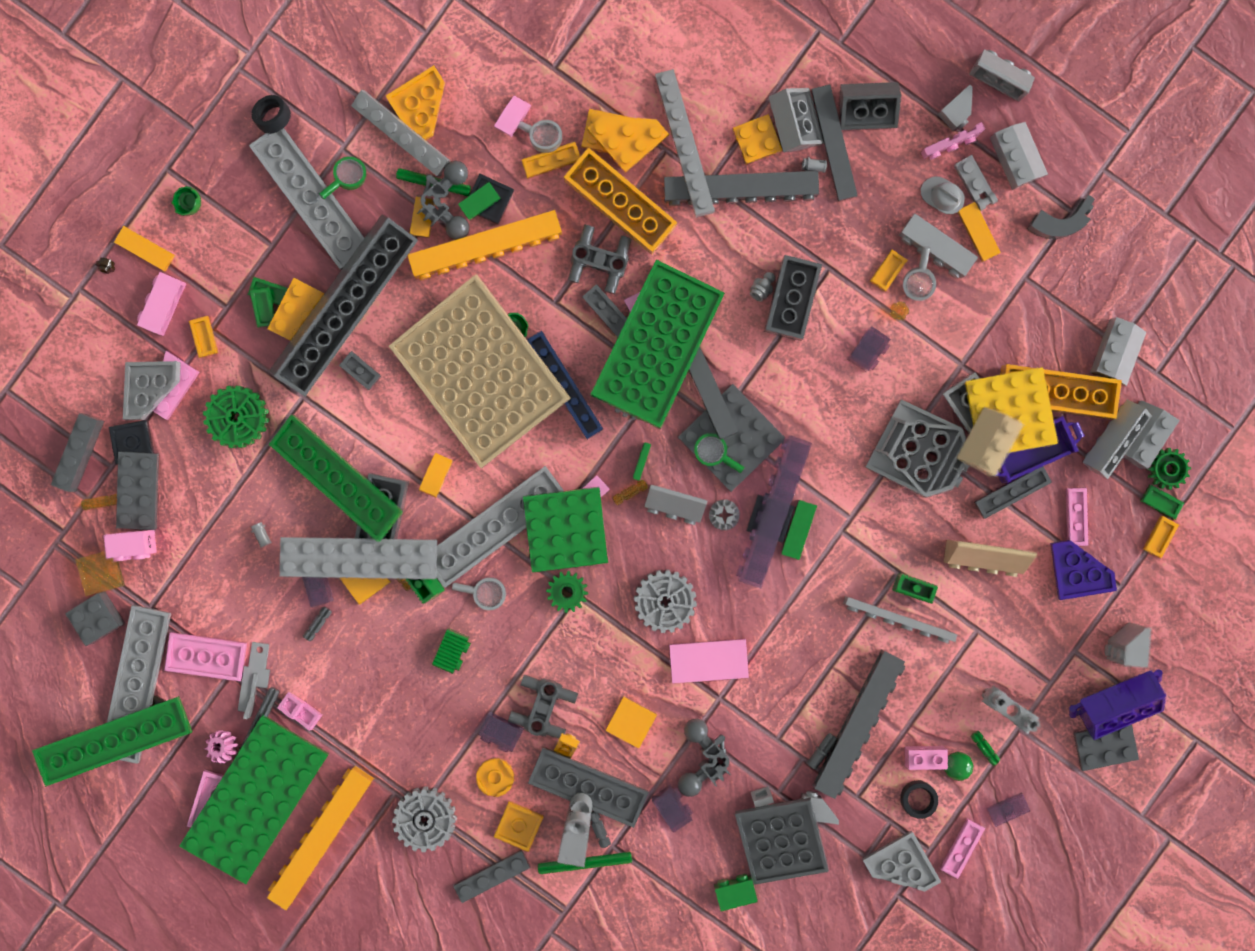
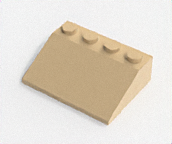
[944,540,1037,577]

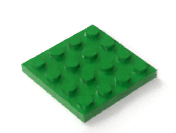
[523,487,608,573]

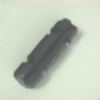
[303,606,332,641]
[590,811,611,848]

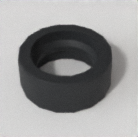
[251,95,291,134]
[900,780,939,819]

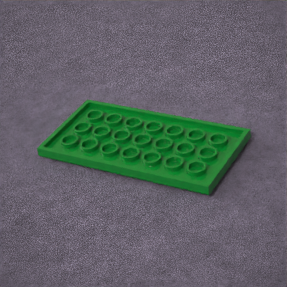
[590,259,725,429]
[179,714,329,884]

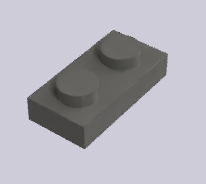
[339,351,381,391]

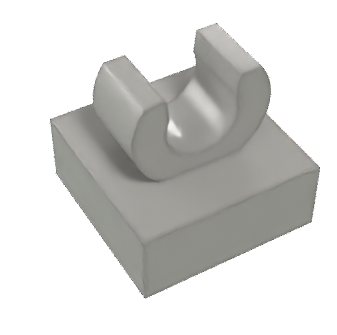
[750,786,774,808]

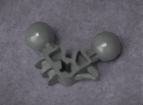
[417,160,470,240]
[678,718,731,797]

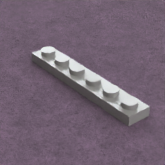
[351,90,450,176]
[843,596,957,643]

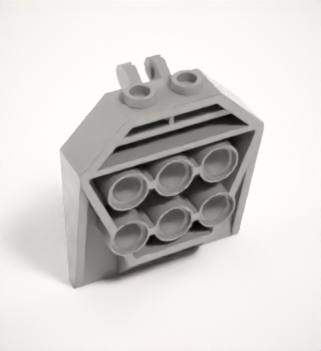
[866,400,969,498]

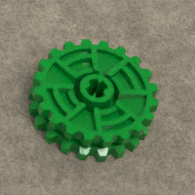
[203,386,269,448]

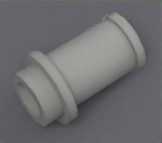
[802,157,827,173]
[251,522,272,548]

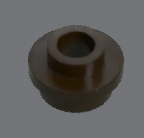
[95,257,115,274]

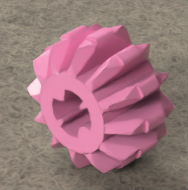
[204,730,238,764]

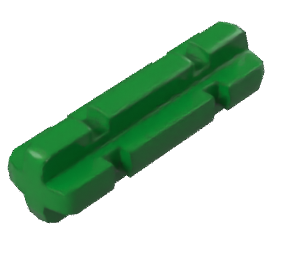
[971,731,1000,766]

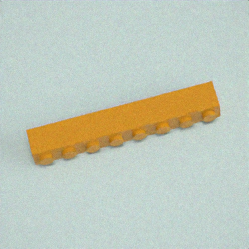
[408,210,562,281]
[267,766,374,910]

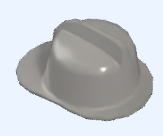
[921,177,965,214]

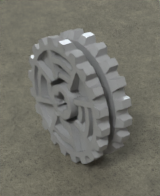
[634,569,697,633]
[392,786,457,852]

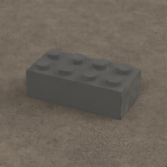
[764,255,822,341]
[354,473,409,539]

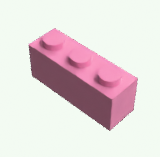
[137,272,186,336]

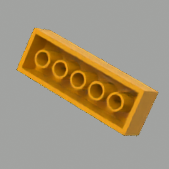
[564,147,677,255]
[1000,364,1122,419]

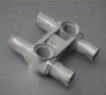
[982,686,1040,733]

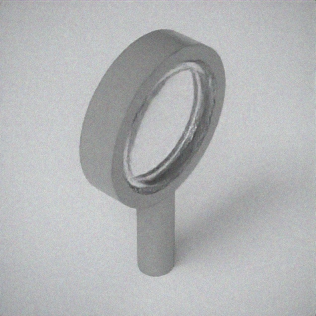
[517,120,562,153]
[903,246,936,301]
[452,577,506,610]

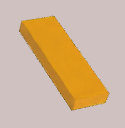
[521,142,580,179]
[957,202,1001,262]
[114,226,175,272]

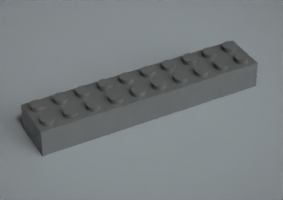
[269,214,418,397]

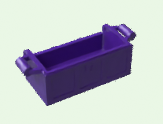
[996,416,1085,483]
[1069,669,1166,740]

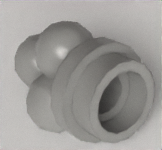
[750,272,775,302]

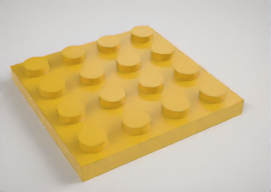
[965,367,1058,453]

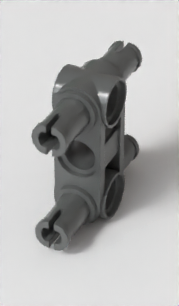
[568,224,632,294]
[508,675,578,739]

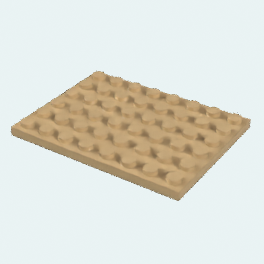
[389,275,571,468]

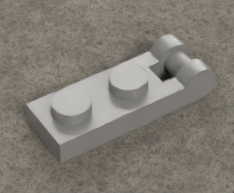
[954,155,998,211]

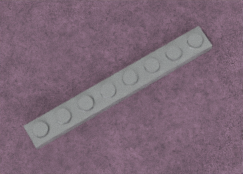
[655,69,715,218]

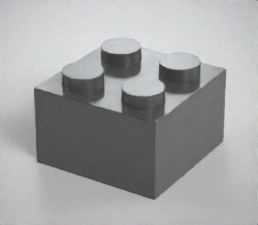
[65,591,126,646]

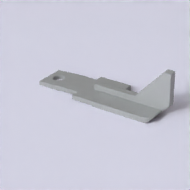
[238,642,270,719]

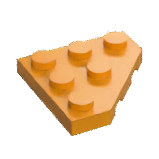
[386,65,445,140]
[588,115,669,173]

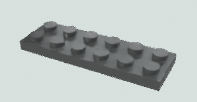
[528,747,649,828]

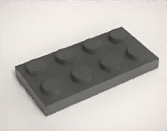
[116,451,159,530]

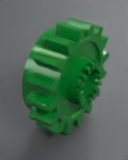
[1146,448,1191,490]
[546,570,588,613]

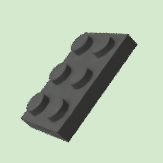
[1073,725,1139,771]

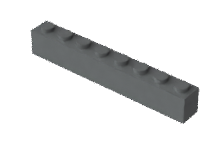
[664,171,819,206]
[812,649,905,799]

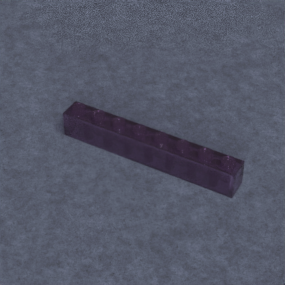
[736,435,812,589]

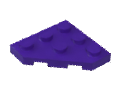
[1050,540,1117,600]

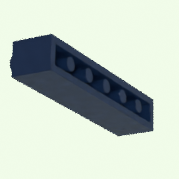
[527,331,604,440]

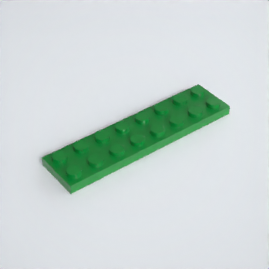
[269,414,403,542]
[32,696,192,787]

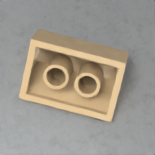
[956,407,1024,477]

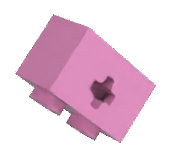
[905,746,948,770]

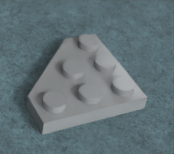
[123,361,181,420]
[862,830,941,891]

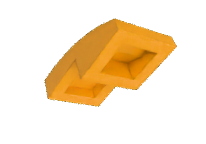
[419,453,453,498]

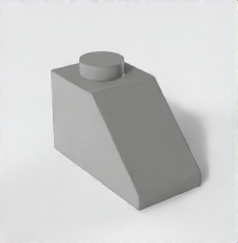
[938,85,973,131]
[801,791,839,825]

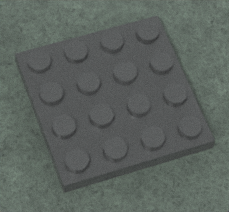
[678,384,786,492]
[735,797,829,885]

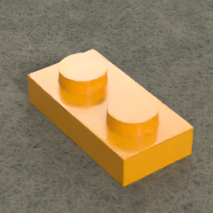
[553,734,580,758]

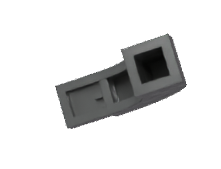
[1027,195,1095,239]

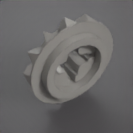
[709,500,740,530]

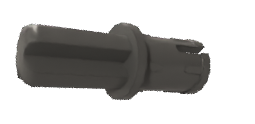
[807,733,837,770]

